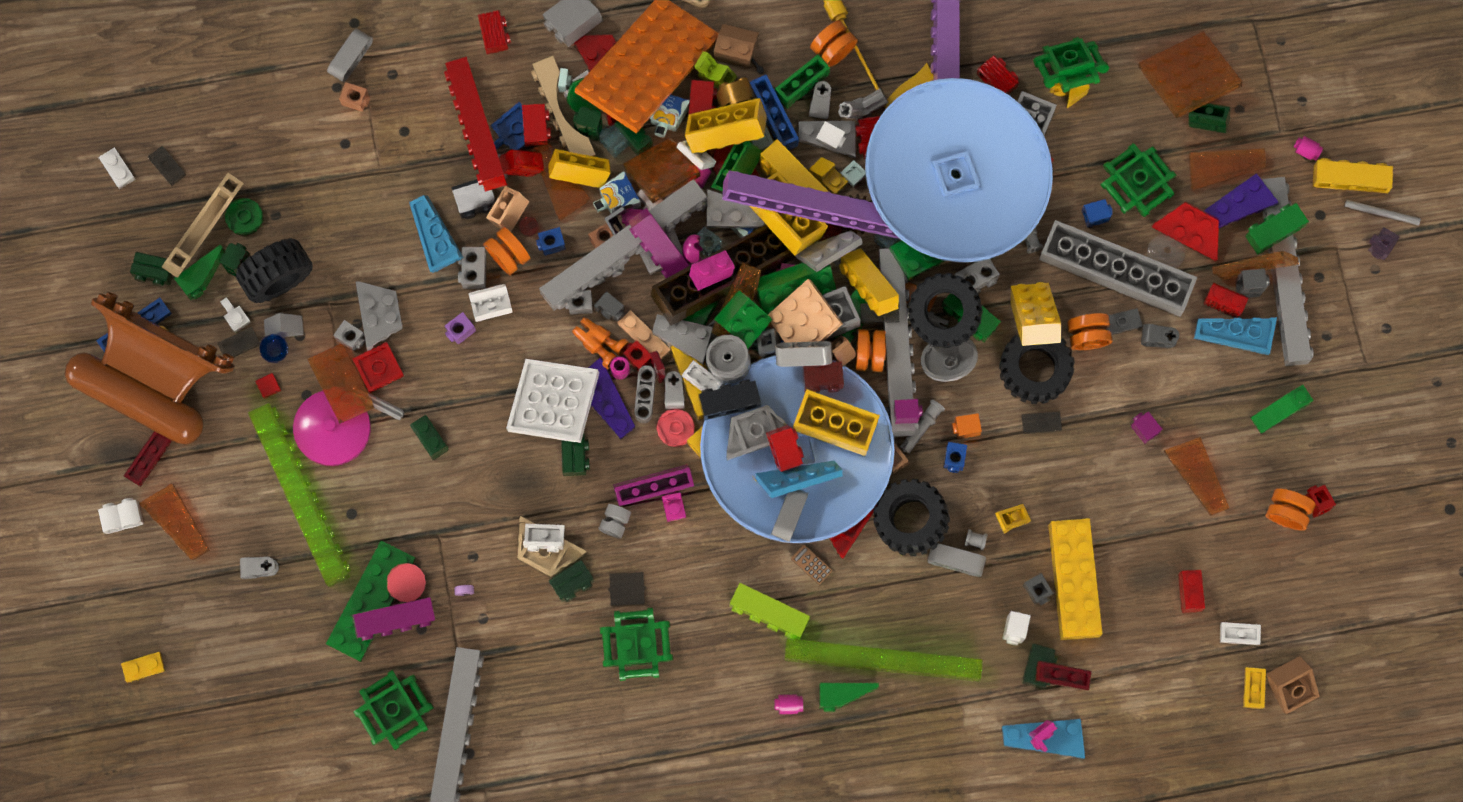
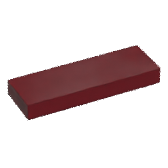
[650,351,665,384]
[124,431,172,487]
[1035,661,1092,690]

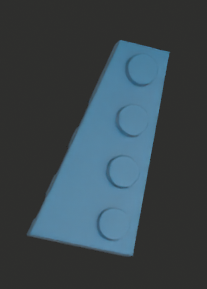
[409,195,464,272]
[1194,317,1277,355]
[755,460,843,498]
[1002,719,1085,759]

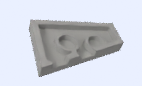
[798,121,856,159]
[707,189,764,229]
[796,230,863,272]
[652,314,713,365]

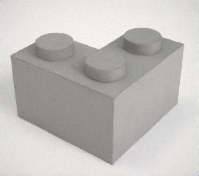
[1017,91,1057,135]

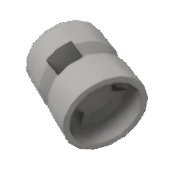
[598,504,631,539]

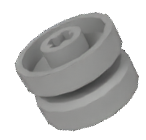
[706,335,751,384]

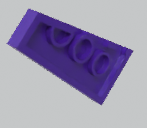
[1204,173,1279,228]
[588,357,635,440]

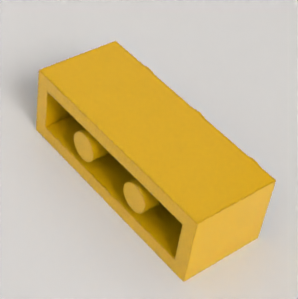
[548,149,610,188]

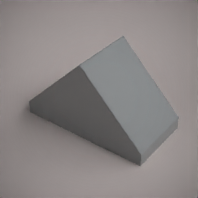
[264,313,304,339]

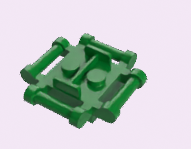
[1033,37,1109,93]
[1101,143,1177,217]
[600,607,673,681]
[353,670,434,750]

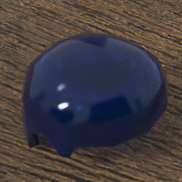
[259,334,289,363]

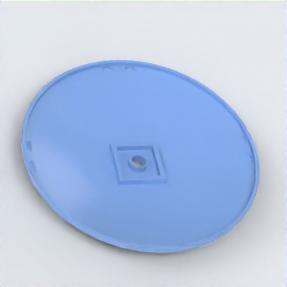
[865,78,1053,262]
[700,355,895,543]

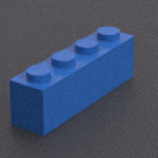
[750,75,799,151]

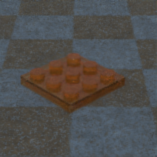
[623,137,701,203]

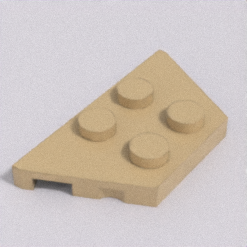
[518,516,586,577]

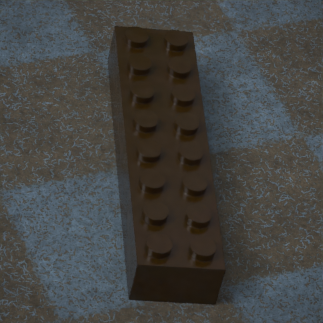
[650,225,796,326]

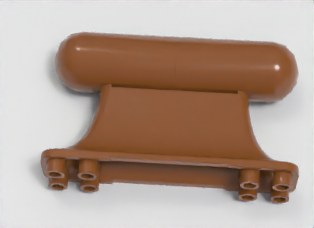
[64,292,235,445]

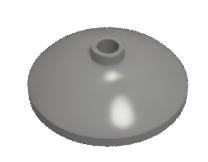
[921,339,978,382]

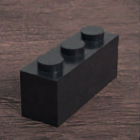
[698,379,761,421]

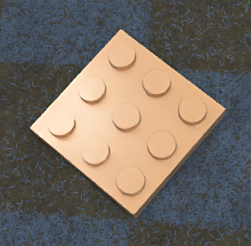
[768,279,843,342]

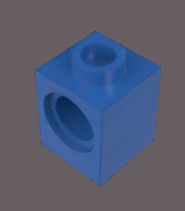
[1081,199,1113,228]
[536,227,566,256]
[943,442,967,473]

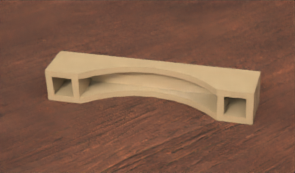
[531,56,596,157]
[162,173,244,278]

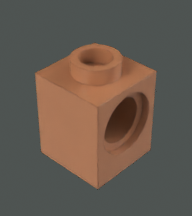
[339,82,370,112]
[588,223,617,248]

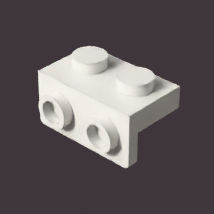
[469,284,513,322]
[523,524,565,552]

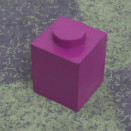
[894,399,922,424]
[1131,411,1163,444]

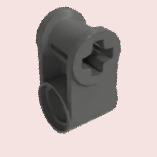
[1141,324,1179,348]

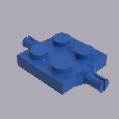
[491,102,525,150]

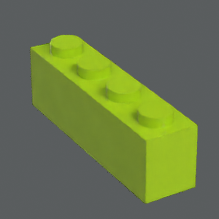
[730,583,810,641]

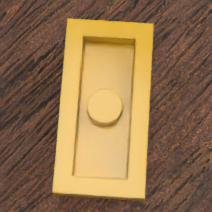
[121,652,165,683]
[1243,667,1266,709]

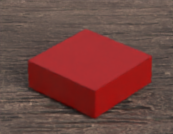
[255,373,281,399]

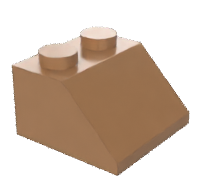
[714,24,759,68]
[1266,656,1320,714]

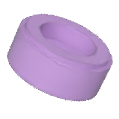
[454,585,474,596]

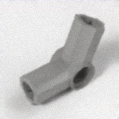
[838,89,888,122]

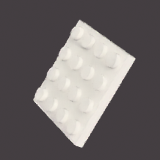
[506,359,600,443]

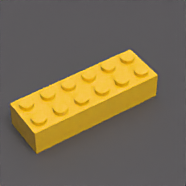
[1048,518,1102,640]

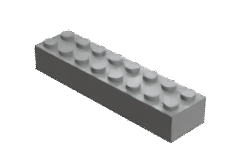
[1039,220,1197,317]

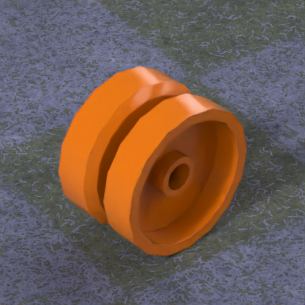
[810,20,858,67]
[483,227,531,276]
[1067,313,1113,351]
[855,329,886,373]
[1266,489,1316,531]

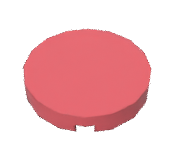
[657,409,695,447]
[387,563,426,602]

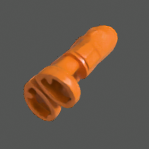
[572,317,629,369]

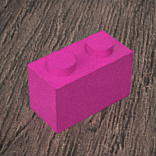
[689,250,734,290]

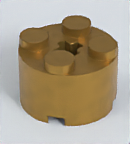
[716,77,757,107]

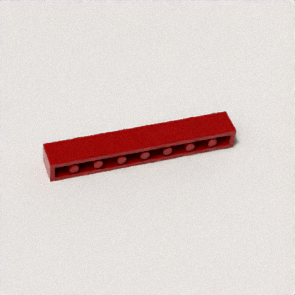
[444,57,507,192]

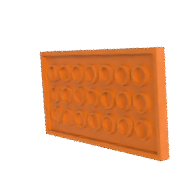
[575,0,719,133]

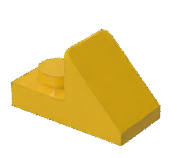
[1050,81,1090,109]
[808,157,848,194]
[995,504,1031,534]

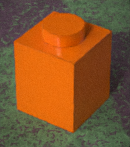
[952,413,982,439]

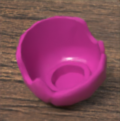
[682,234,703,264]

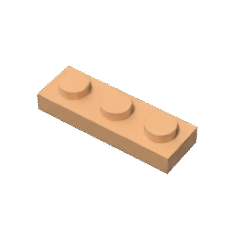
[617,310,671,360]

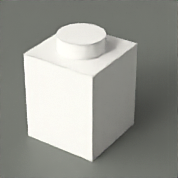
[816,121,846,150]

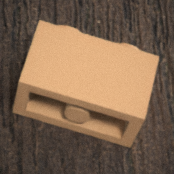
[486,186,529,232]

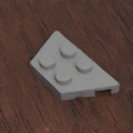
[356,281,402,351]
[726,405,787,461]

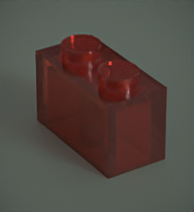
[802,362,844,393]

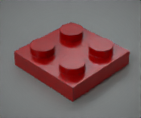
[353,342,404,393]

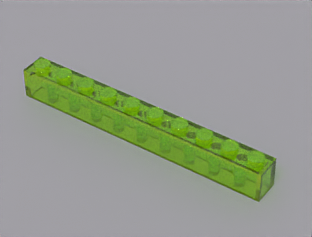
[248,403,351,587]
[784,638,983,682]

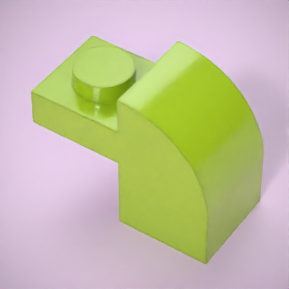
[694,51,737,89]

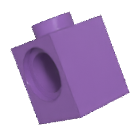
[445,312,476,344]

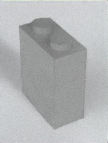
[542,0,603,47]

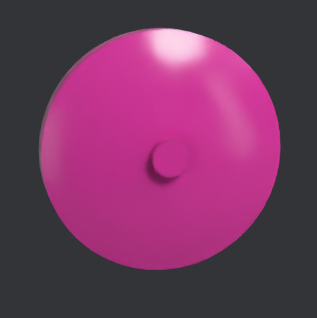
[293,390,371,466]

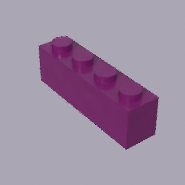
[628,208,690,278]
[613,464,694,506]
[352,597,435,641]

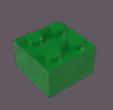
[714,291,773,349]

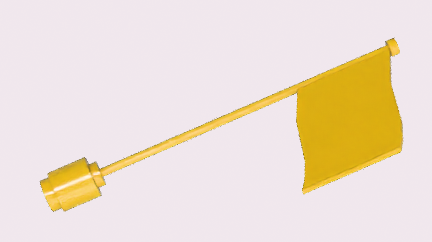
[823,0,934,109]

